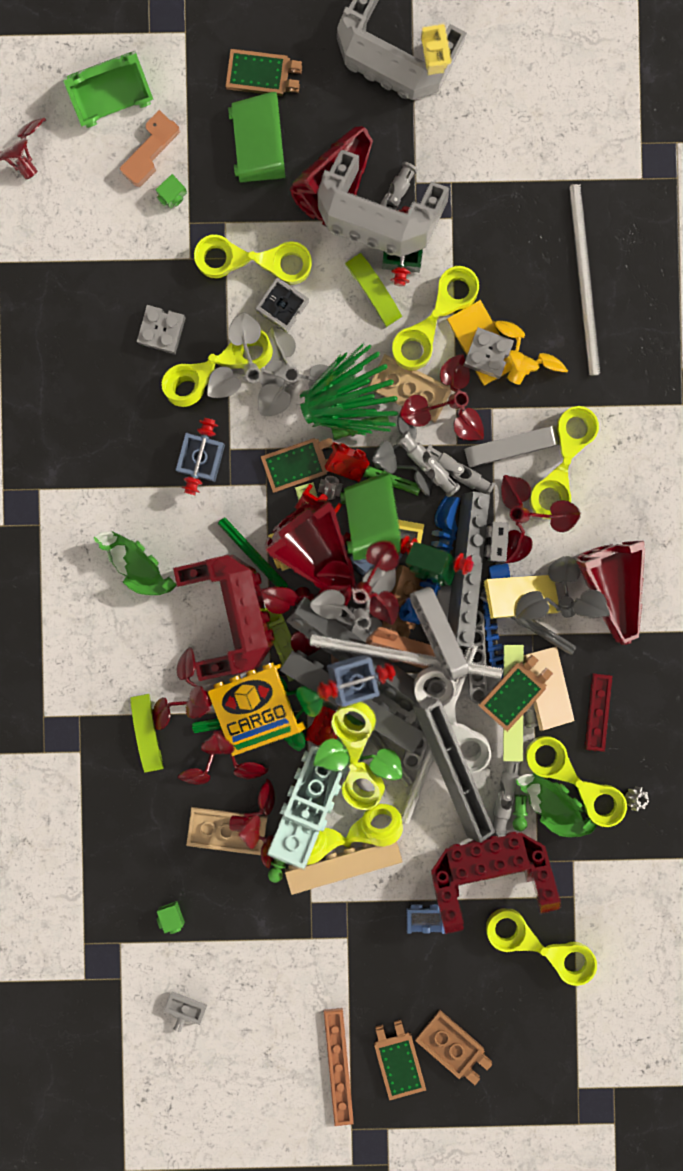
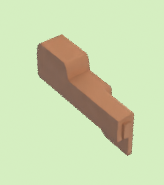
[120,110,180,187]
[366,627,436,669]

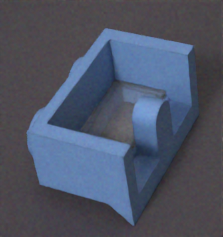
[406,905,445,934]

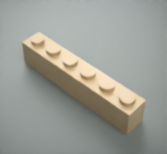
[285,841,403,895]

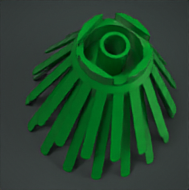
[300,343,399,436]

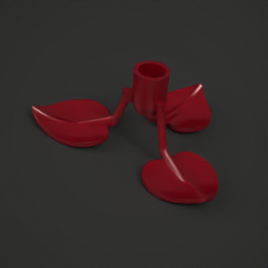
[0,117,46,180]
[400,354,484,440]
[501,475,581,563]
[316,541,399,625]
[261,585,351,656]
[152,647,212,730]
[177,730,268,785]
[229,779,275,868]

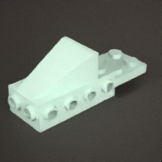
[267,745,348,870]

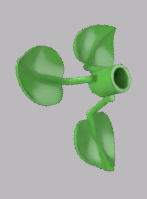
[314,713,402,780]

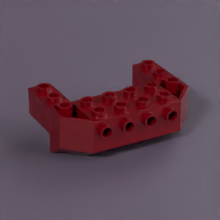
[173,555,275,681]
[431,832,561,934]

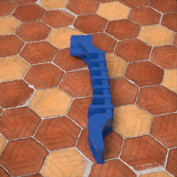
[399,496,461,624]

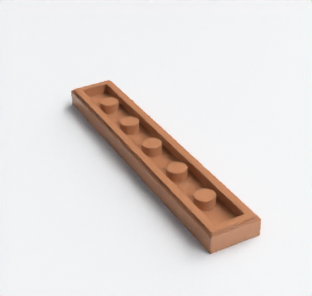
[324,1008,354,1126]

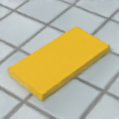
[447,300,512,386]

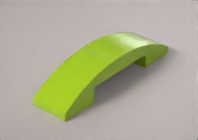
[345,253,403,328]
[265,608,294,682]
[130,693,164,772]

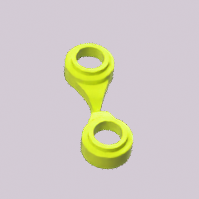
[194,235,312,285]
[392,266,479,370]
[162,330,273,407]
[529,406,599,519]
[332,702,385,810]
[525,736,627,827]
[306,804,403,865]
[486,908,597,986]

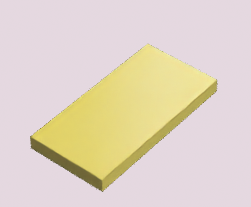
[484,575,560,619]

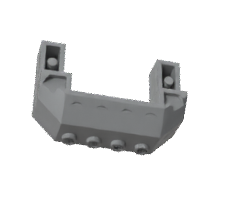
[337,0,467,100]
[318,150,449,257]

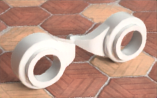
[414,666,491,773]

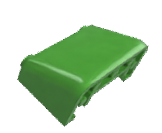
[63,51,154,128]
[228,92,285,182]
[340,473,400,560]

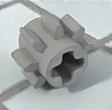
[318,476,343,500]
[624,786,649,811]

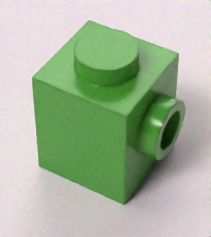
[155,174,187,208]
[157,901,185,934]

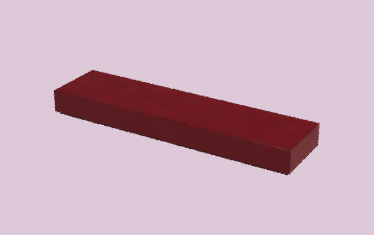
[585,673,612,752]

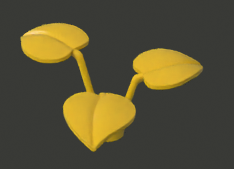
[493,321,568,384]

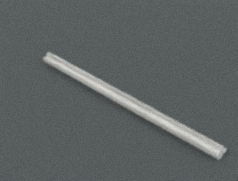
[569,184,600,376]
[309,635,503,679]
[401,645,478,824]

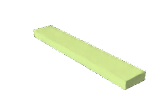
[503,645,524,761]

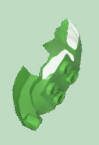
[94,531,177,595]
[516,773,597,837]

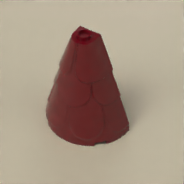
[291,126,373,227]
[265,500,357,596]
[576,541,645,645]

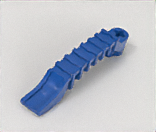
[481,563,510,679]

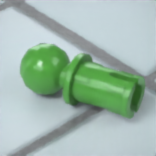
[512,794,528,832]
[268,858,286,883]

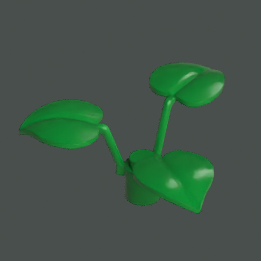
[279,676,324,751]

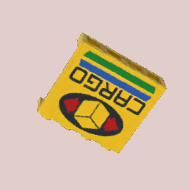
[207,662,306,756]

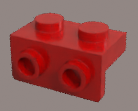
[324,442,370,482]
[305,705,338,746]

